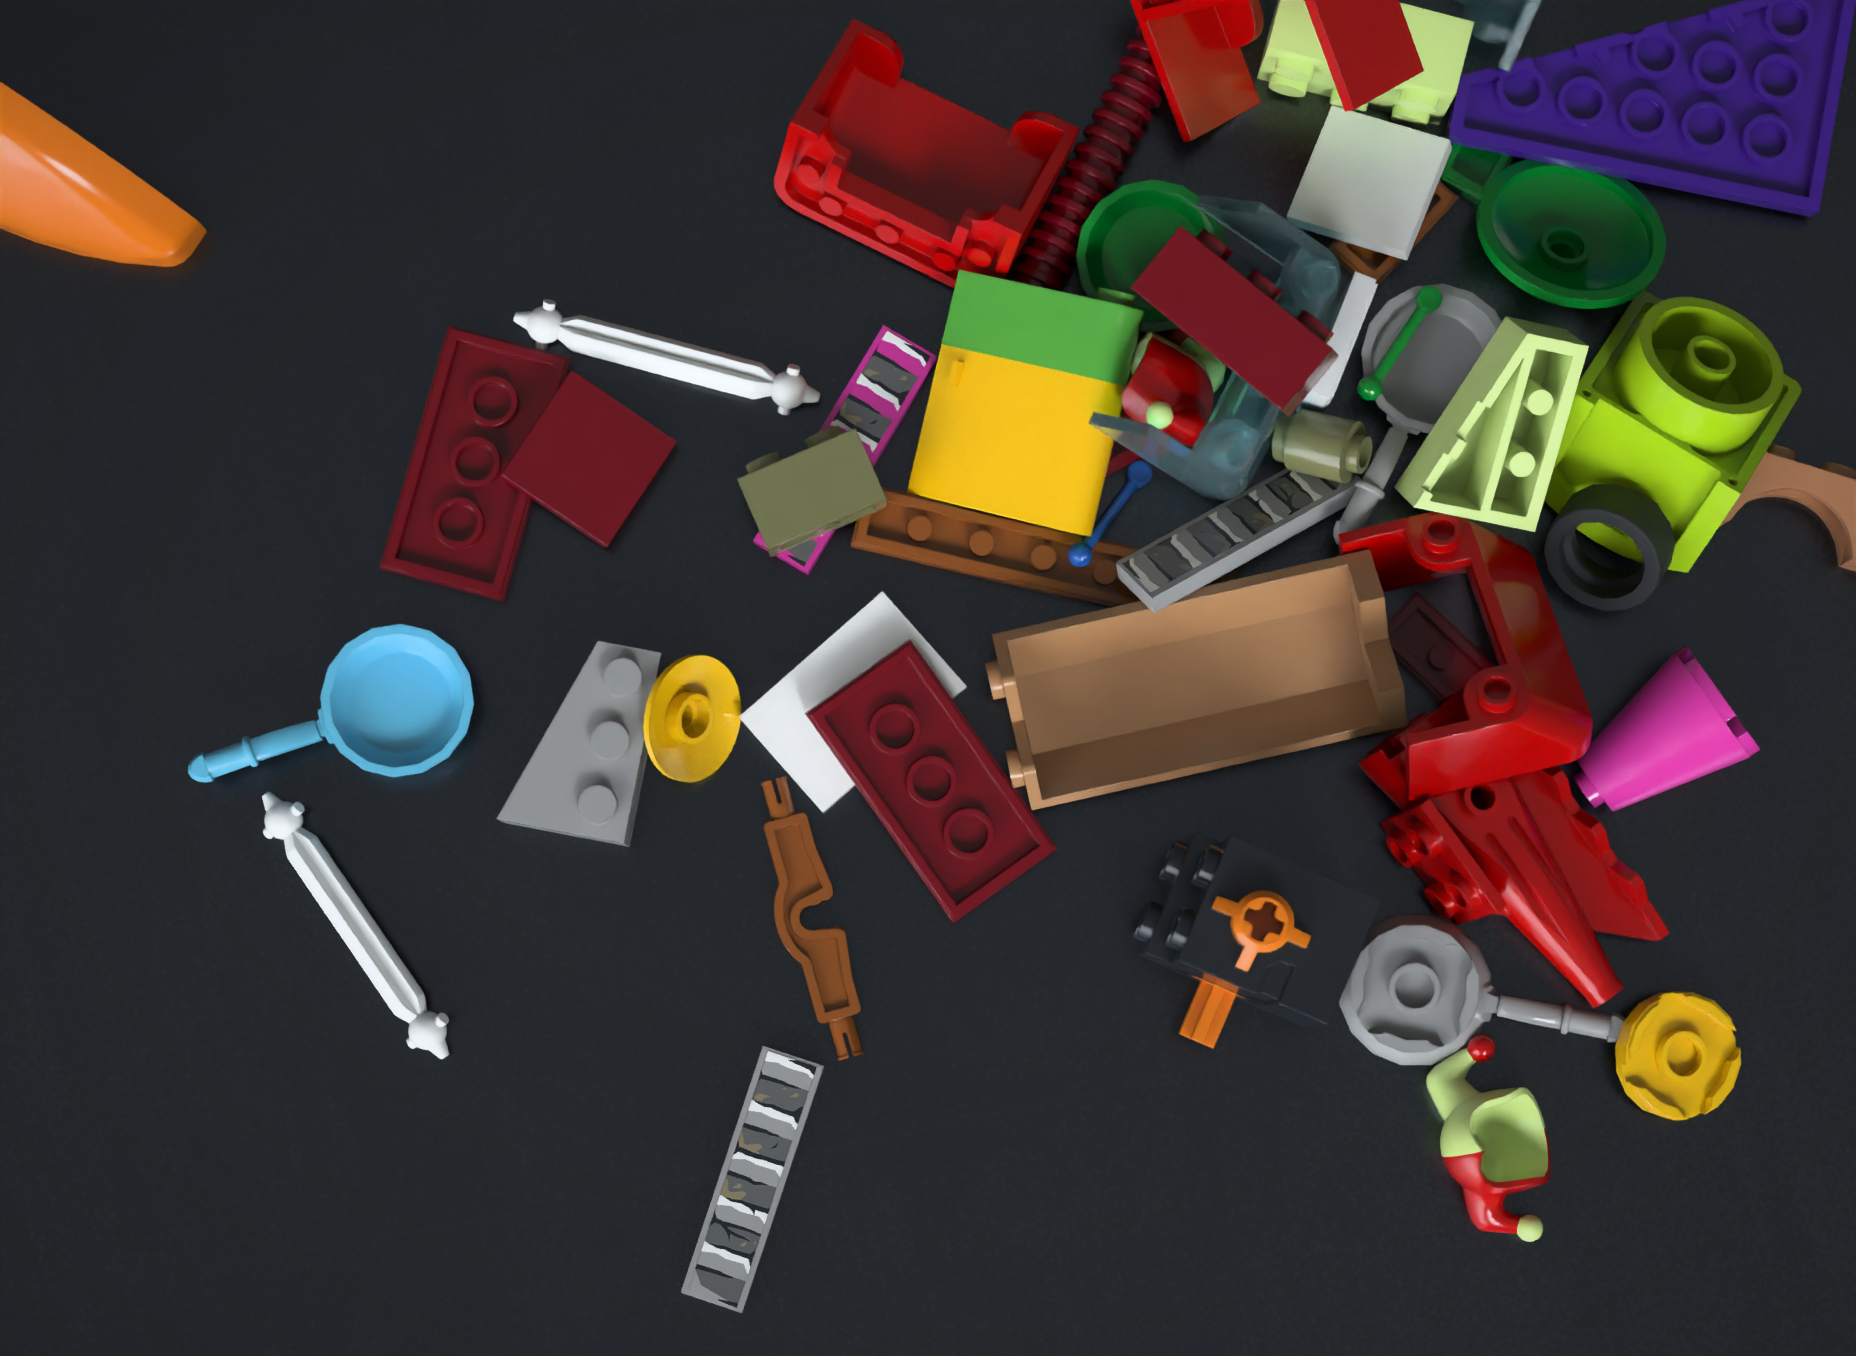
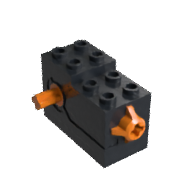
[1132,832,1382,1049]

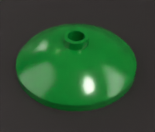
[1476,159,1666,309]

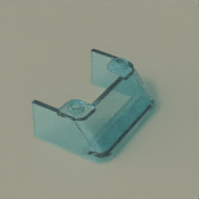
[1088,195,1341,502]

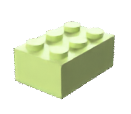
[1257,0,1474,129]

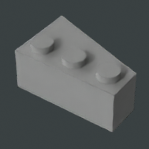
[497,641,666,847]

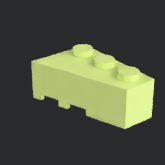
[1394,316,1589,532]

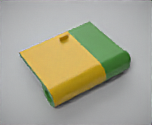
[907,270,1144,537]

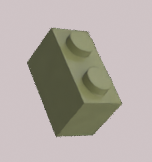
[737,426,887,557]

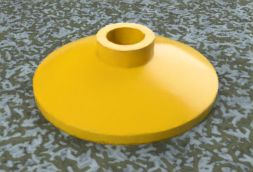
[643,654,741,782]

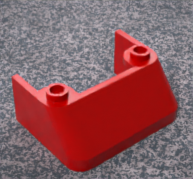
[1130,0,1424,142]
[1338,511,1593,801]

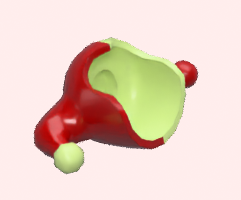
[1122,328,1226,447]
[1426,1034,1551,1242]

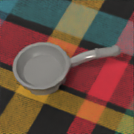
[1333,284,1502,545]
[1339,914,1626,1065]

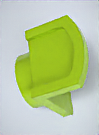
[1544,291,1802,572]

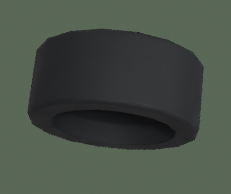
[1543,484,1675,611]

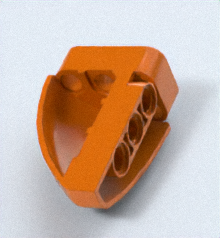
[0,82,207,267]

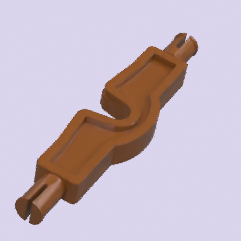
[760,776,865,1061]

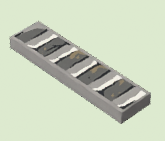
[1116,468,1362,614]
[681,1046,824,1313]

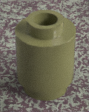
[1272,408,1373,484]

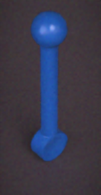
[1068,461,1152,567]

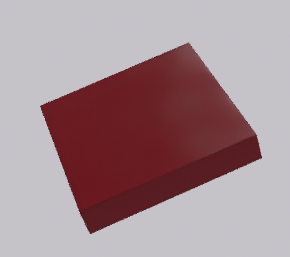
[499,370,677,548]

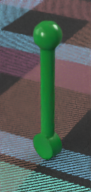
[1357,286,1442,401]

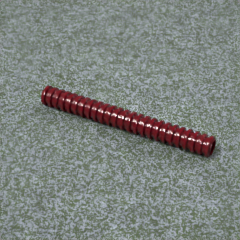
[1011,24,1164,292]

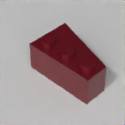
[1130,226,1339,417]

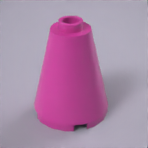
[1573,645,1760,812]

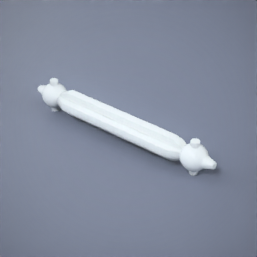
[513,299,821,415]
[262,791,450,1060]

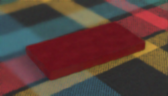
[380,325,572,603]
[804,639,1057,923]

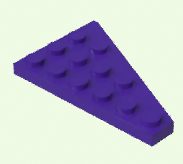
[1445,0,1856,217]

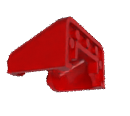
[774,18,1080,288]

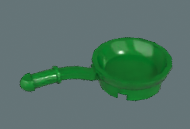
[1076,179,1228,333]

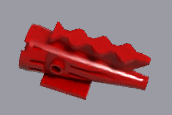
[1358,687,1669,1008]

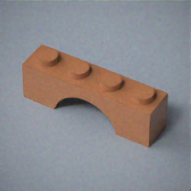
[1718,444,1856,572]

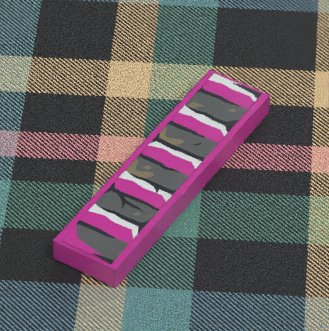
[753,325,938,575]

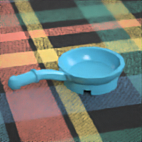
[188,624,474,783]

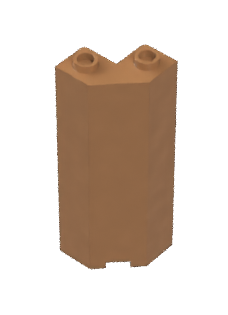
[985,549,1408,810]

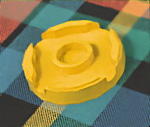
[1615,991,1741,1120]

